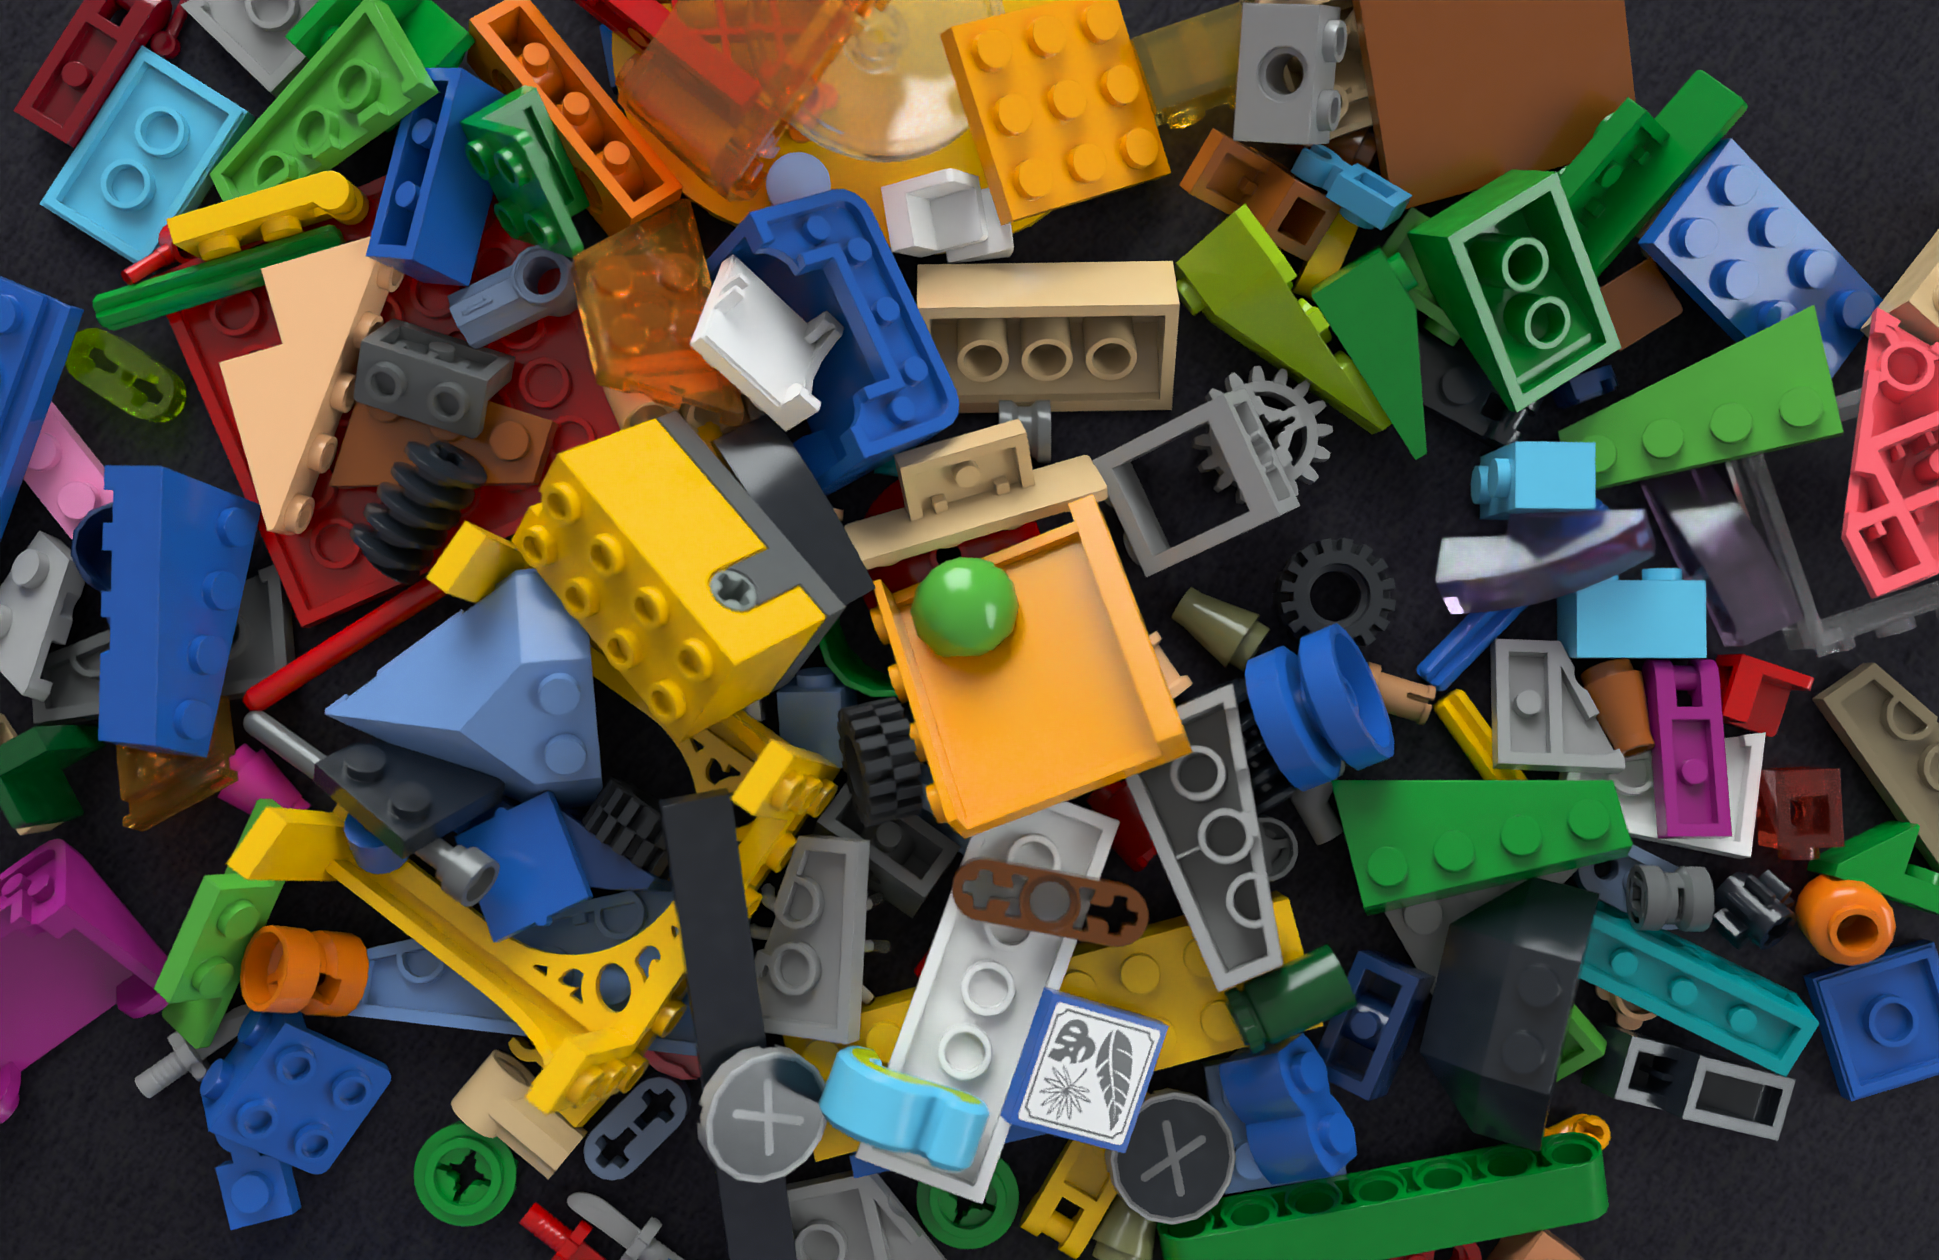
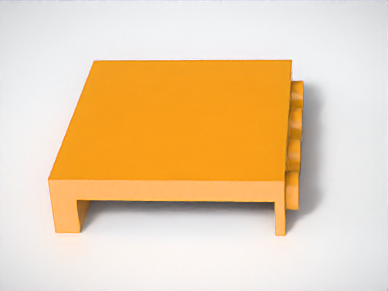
[870,494,1193,839]

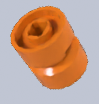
[240,925,369,1017]

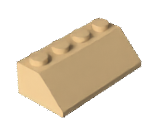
[917,261,1180,413]

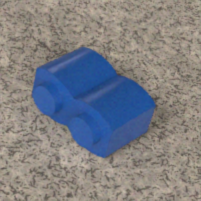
[1219,1033,1357,1185]

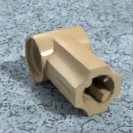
[451,1050,587,1179]

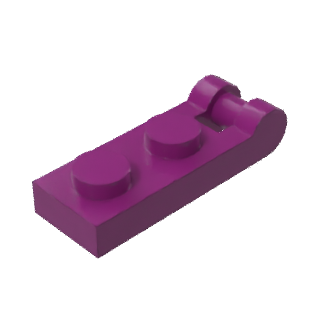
[1641,659,1732,839]

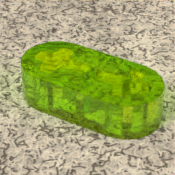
[65,328,186,423]

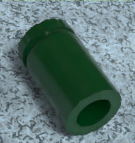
[1224,945,1357,1054]

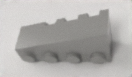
[1125,683,1283,992]

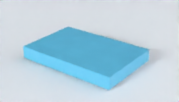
[40,45,256,275]

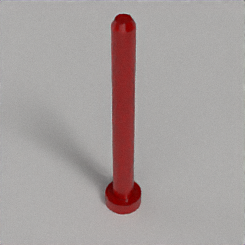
[242,577,448,711]

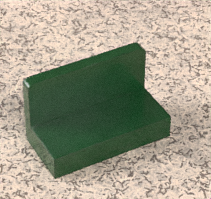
[0,724,106,829]

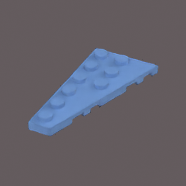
[348,891,751,1056]

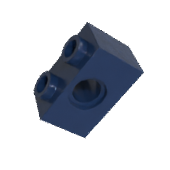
[1317,950,1436,1101]

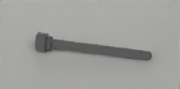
[243,710,500,907]

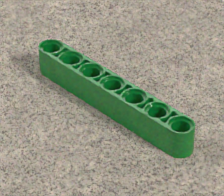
[1157,1132,1609,1260]

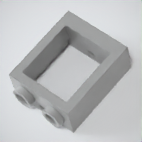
[1092,388,1300,577]

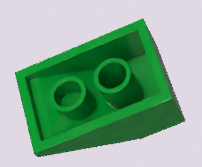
[1407,169,1622,412]

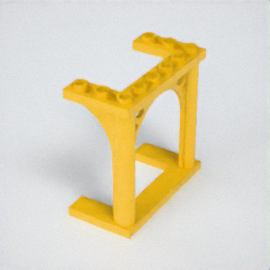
[227,521,841,1115]

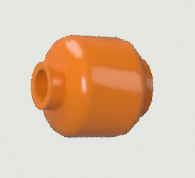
[1795,874,1896,966]

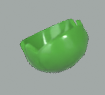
[910,557,1019,658]

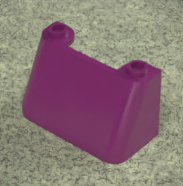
[0,839,169,1124]

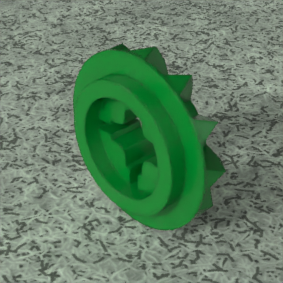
[414,1121,519,1226]
[917,1157,1019,1249]

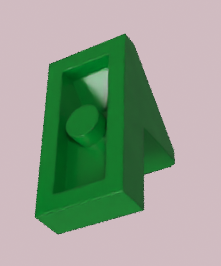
[1807,820,1939,916]

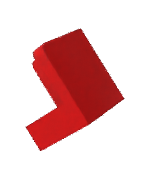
[1715,654,1814,737]

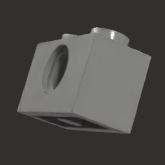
[1233,3,1347,145]

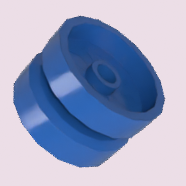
[1245,623,1394,792]

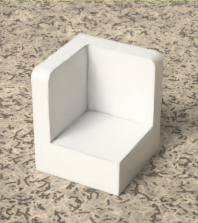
[881,168,988,258]

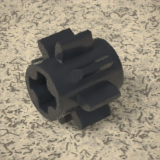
[1712,870,1797,950]

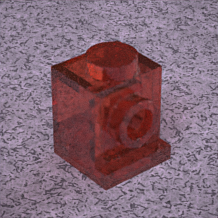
[1757,766,1844,860]

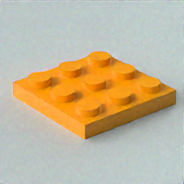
[940,0,1171,226]

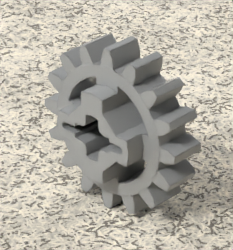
[1191,366,1333,505]

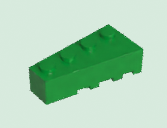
[1331,780,1633,916]

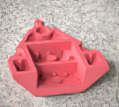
[1841,307,1939,599]

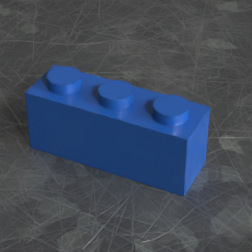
[366,68,506,287]

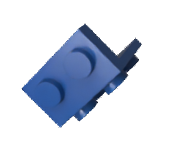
[200,1010,391,1175]

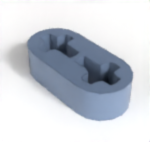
[583,1072,692,1180]

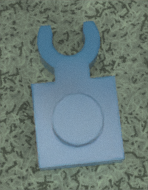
[1291,144,1412,230]

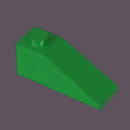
[1311,245,1427,460]

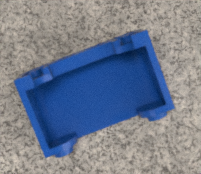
[691,189,960,497]

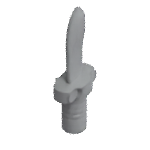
[135,1004,252,1098]
[567,1192,684,1260]

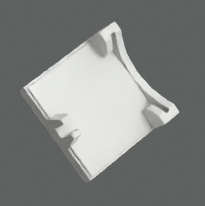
[690,255,844,431]

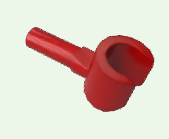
[121,224,197,285]

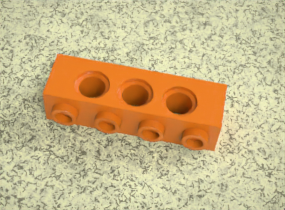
[467,0,683,254]

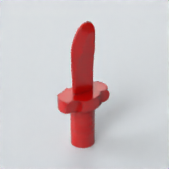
[519,1202,607,1260]

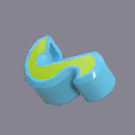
[819,1046,990,1172]

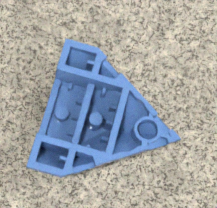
[324,569,603,808]

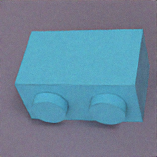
[1471,441,1596,520]
[1557,568,1707,659]

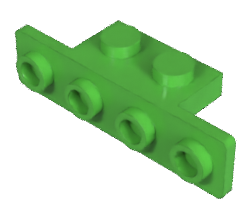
[154,799,285,1049]

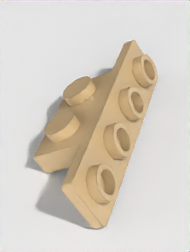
[844,419,1108,570]

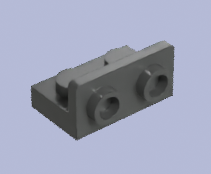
[354,318,515,438]

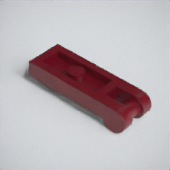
[13,0,173,148]

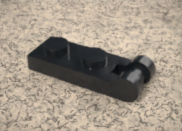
[1418,330,1544,450]

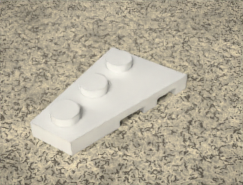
[1559,732,1766,859]

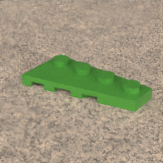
[209,0,439,202]
[1558,305,1844,491]

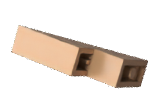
[219,237,404,536]

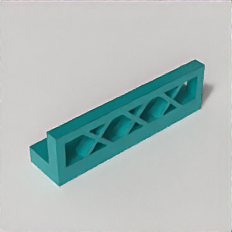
[1567,883,1820,1077]

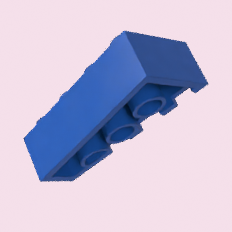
[98,465,261,758]

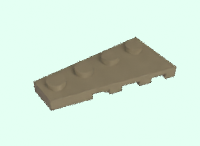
[1812,663,1939,873]

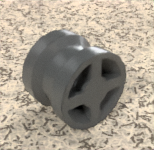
[998,400,1051,463]

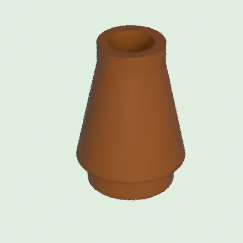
[1580,658,1655,758]

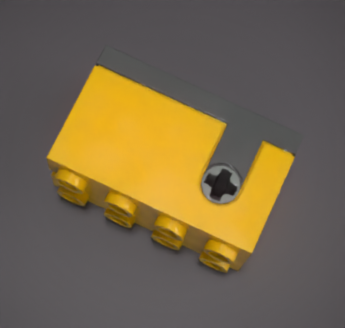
[511,410,846,743]

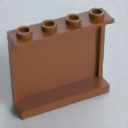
[1352,0,1636,209]

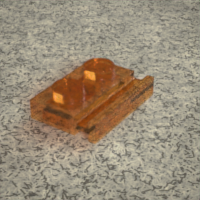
[116,695,239,831]

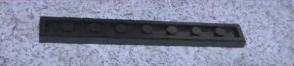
[659,788,797,1260]

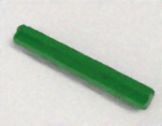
[92,224,346,331]

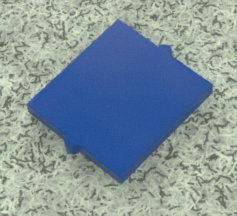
[455,791,594,942]

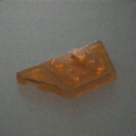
[571,199,745,426]

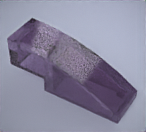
[1639,465,1804,647]
[1435,509,1656,614]

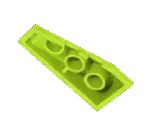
[1174,204,1392,434]

